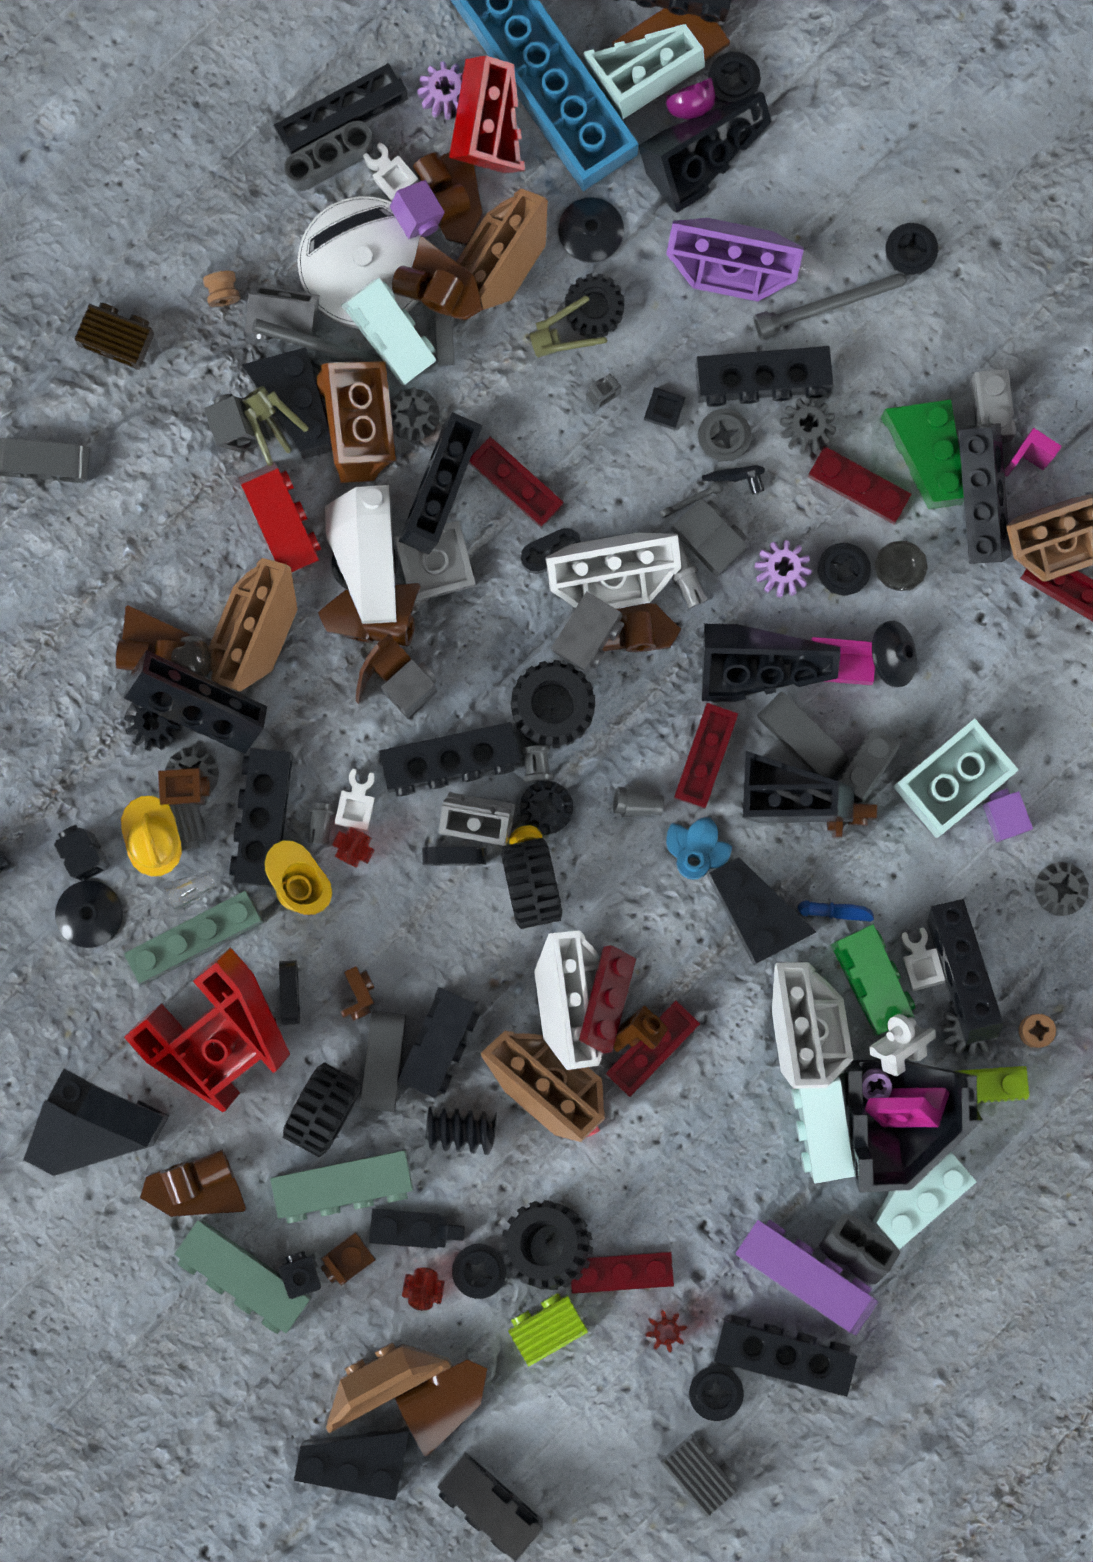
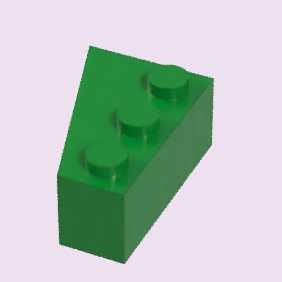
[881,399,964,509]
[830,924,916,1036]

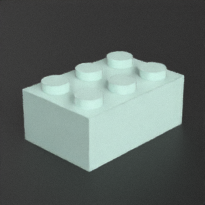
[893,719,1019,838]

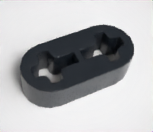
[521,528,581,574]
[422,847,486,866]
[279,960,300,1025]

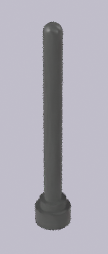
[753,273,907,340]

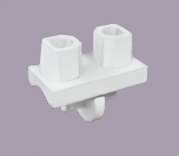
[869,1014,936,1076]

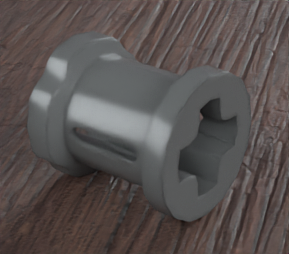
[521,745,553,783]

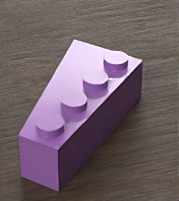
[735,1219,878,1336]

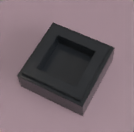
[644,387,686,430]

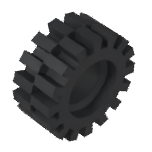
[565,273,624,338]

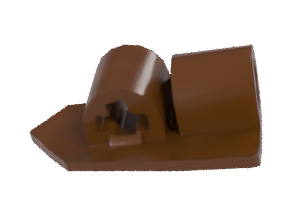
[413,151,483,245]
[392,236,483,321]
[318,583,421,647]
[602,603,681,652]
[116,605,212,677]
[356,634,412,704]
[140,1149,246,1217]
[395,1359,487,1456]

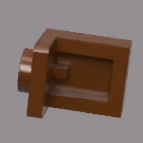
[341,966,375,1021]

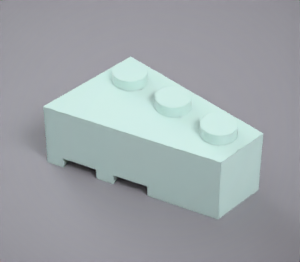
[584,24,705,120]
[341,278,436,385]
[791,1076,855,1184]
[873,1152,977,1249]

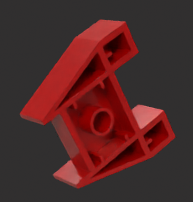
[124,947,290,1112]

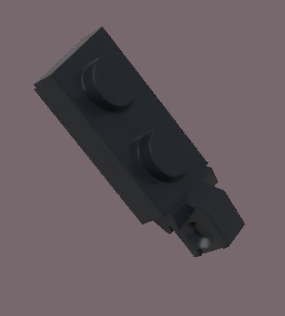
[369,1208,465,1249]

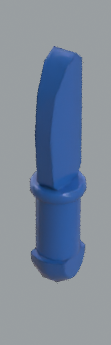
[797,900,874,922]

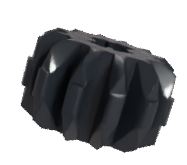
[124,703,182,751]

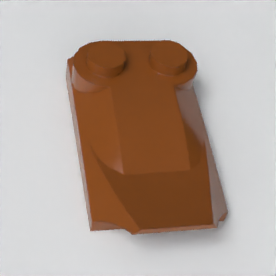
[316,361,396,483]

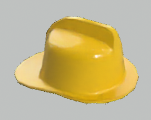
[121,796,182,877]
[265,841,332,915]

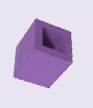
[389,180,445,239]
[983,788,1033,843]

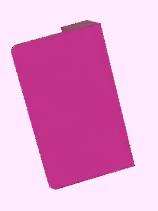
[1004,428,1062,477]
[810,637,875,685]
[865,1088,949,1127]

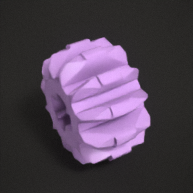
[417,61,463,120]
[754,540,812,598]

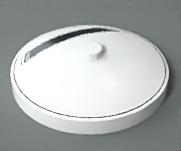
[298,196,426,329]

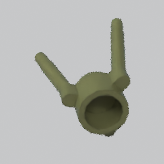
[530,296,608,358]
[242,386,309,466]

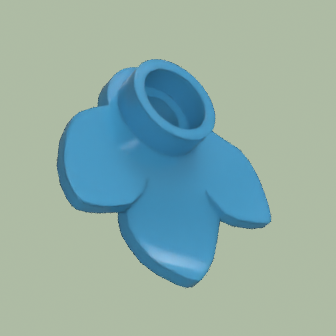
[666,817,732,880]

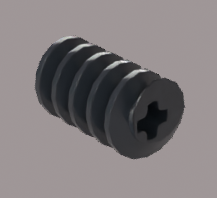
[426,1106,497,1155]

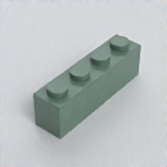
[124,891,264,985]
[270,1150,414,1223]
[174,1219,312,1334]

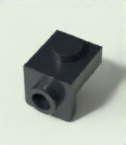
[279,1250,322,1299]

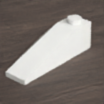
[325,485,397,624]

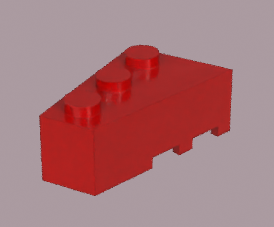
[449,55,525,174]
[239,462,321,572]

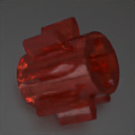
[332,827,375,868]
[402,1267,445,1311]
[645,1309,688,1353]

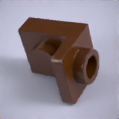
[158,768,210,806]
[827,804,877,839]
[613,1005,668,1052]
[321,1232,376,1286]

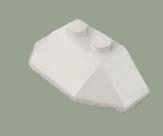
[546,533,681,609]
[534,930,603,1070]
[772,962,853,1089]

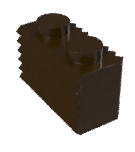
[74,302,154,370]

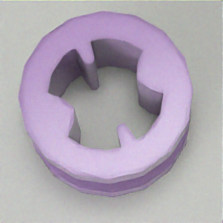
[862,1068,892,1100]

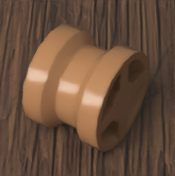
[203,271,241,307]
[1018,1014,1056,1048]

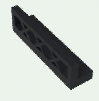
[274,63,408,155]

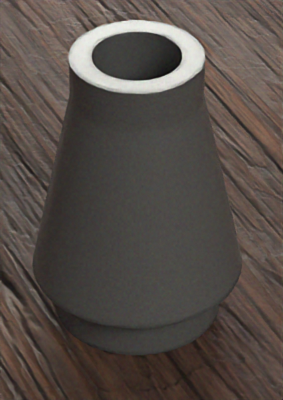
[613,784,664,817]

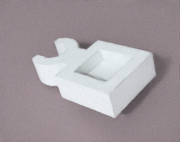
[363,143,419,201]
[335,769,375,831]
[902,928,946,991]

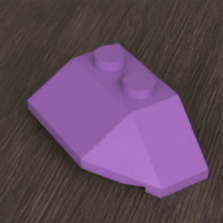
[666,218,804,302]

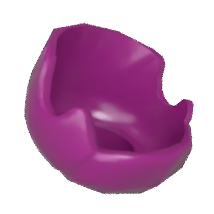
[666,77,715,120]

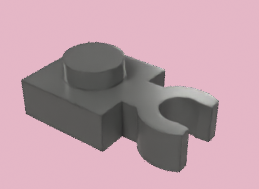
[586,374,621,413]

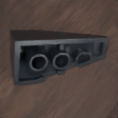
[638,92,772,213]
[702,623,840,702]

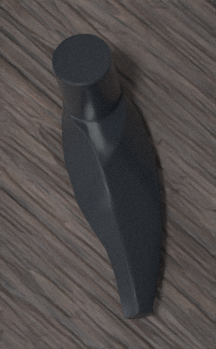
[701,465,765,494]

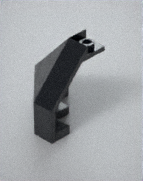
[844,1059,983,1193]
[23,1068,169,1176]

